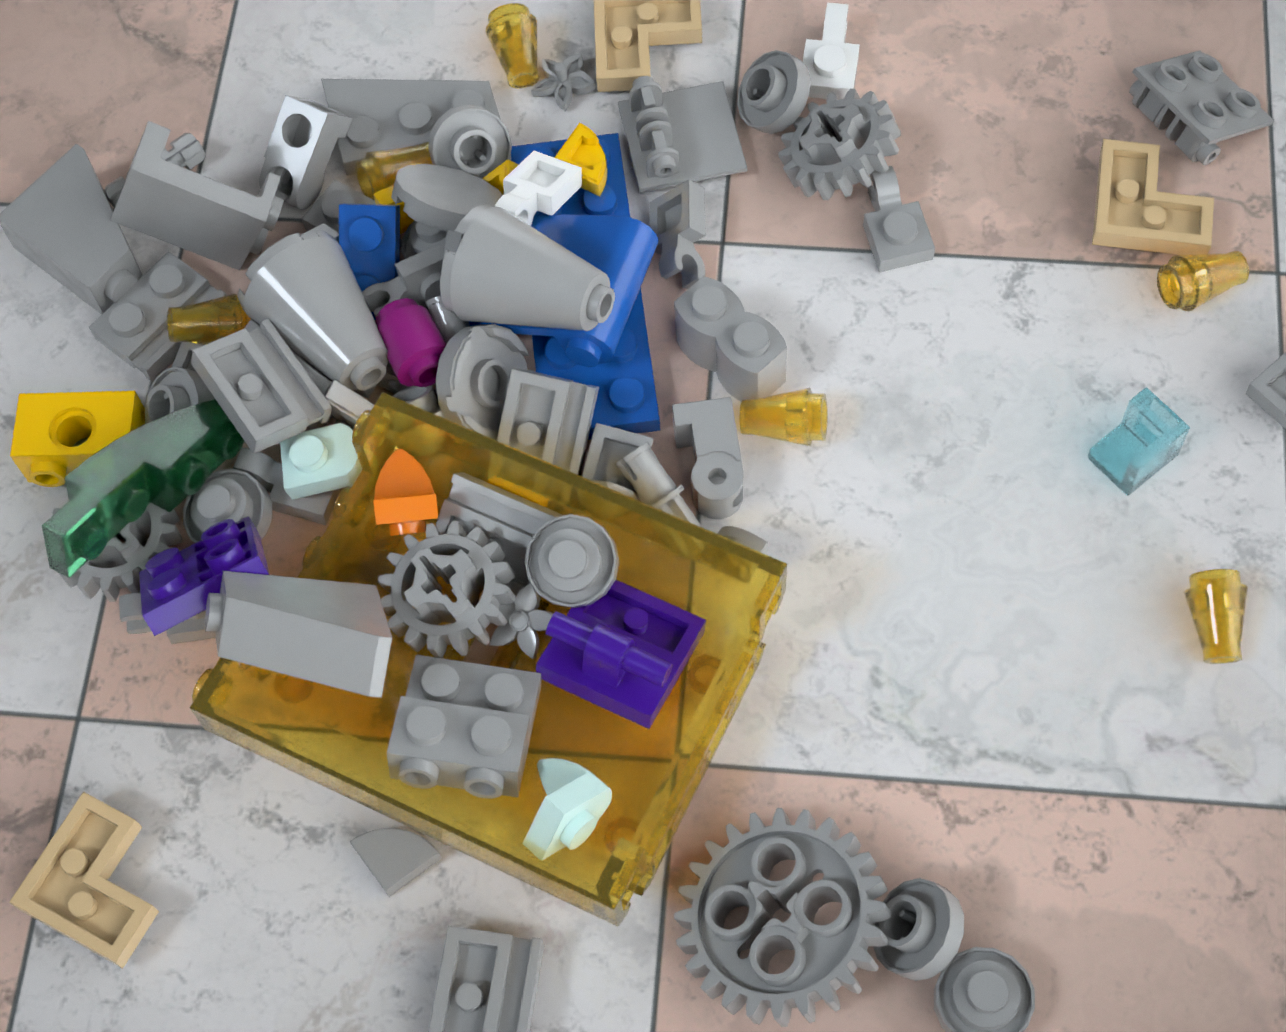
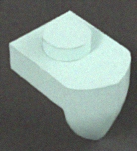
[280,423,371,500]
[522,758,612,861]

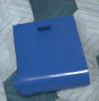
[469,215,659,367]

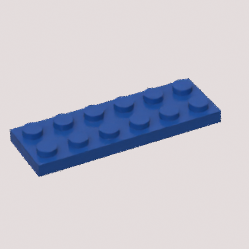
[511,133,661,440]

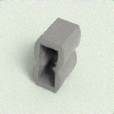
[674,276,787,407]

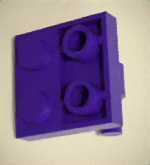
[139,516,270,636]
[536,580,706,729]

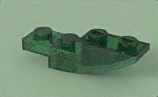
[42,399,245,578]

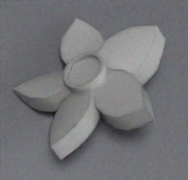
[531,54,596,111]
[490,583,553,659]

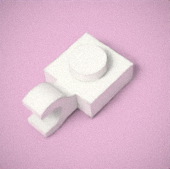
[803,2,860,100]
[495,151,582,226]

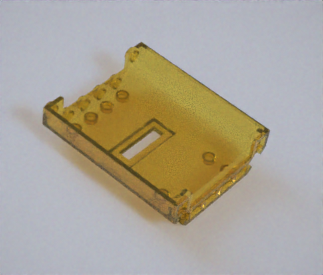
[190,392,787,927]

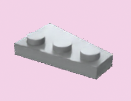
[321,79,501,176]

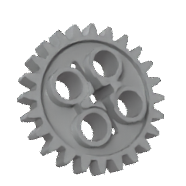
[674,808,891,1027]

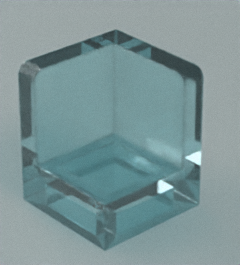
[1088,387,1190,496]

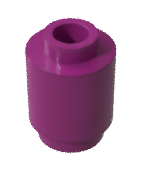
[375,298,447,387]

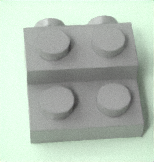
[387,655,541,799]

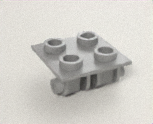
[1129,50,1274,165]
[618,76,747,192]

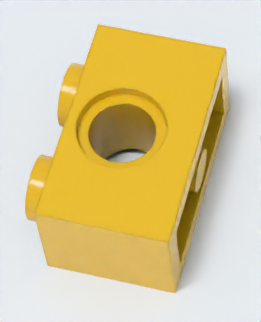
[10,391,148,487]

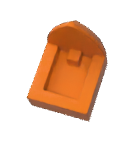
[373,449,438,536]

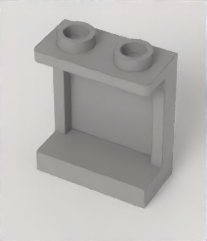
[110,121,284,270]

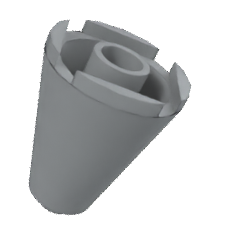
[440,203,615,331]
[238,230,389,390]

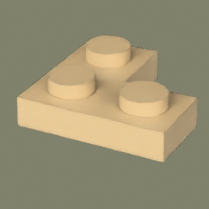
[594,0,702,92]
[1092,139,1214,258]
[9,791,159,969]

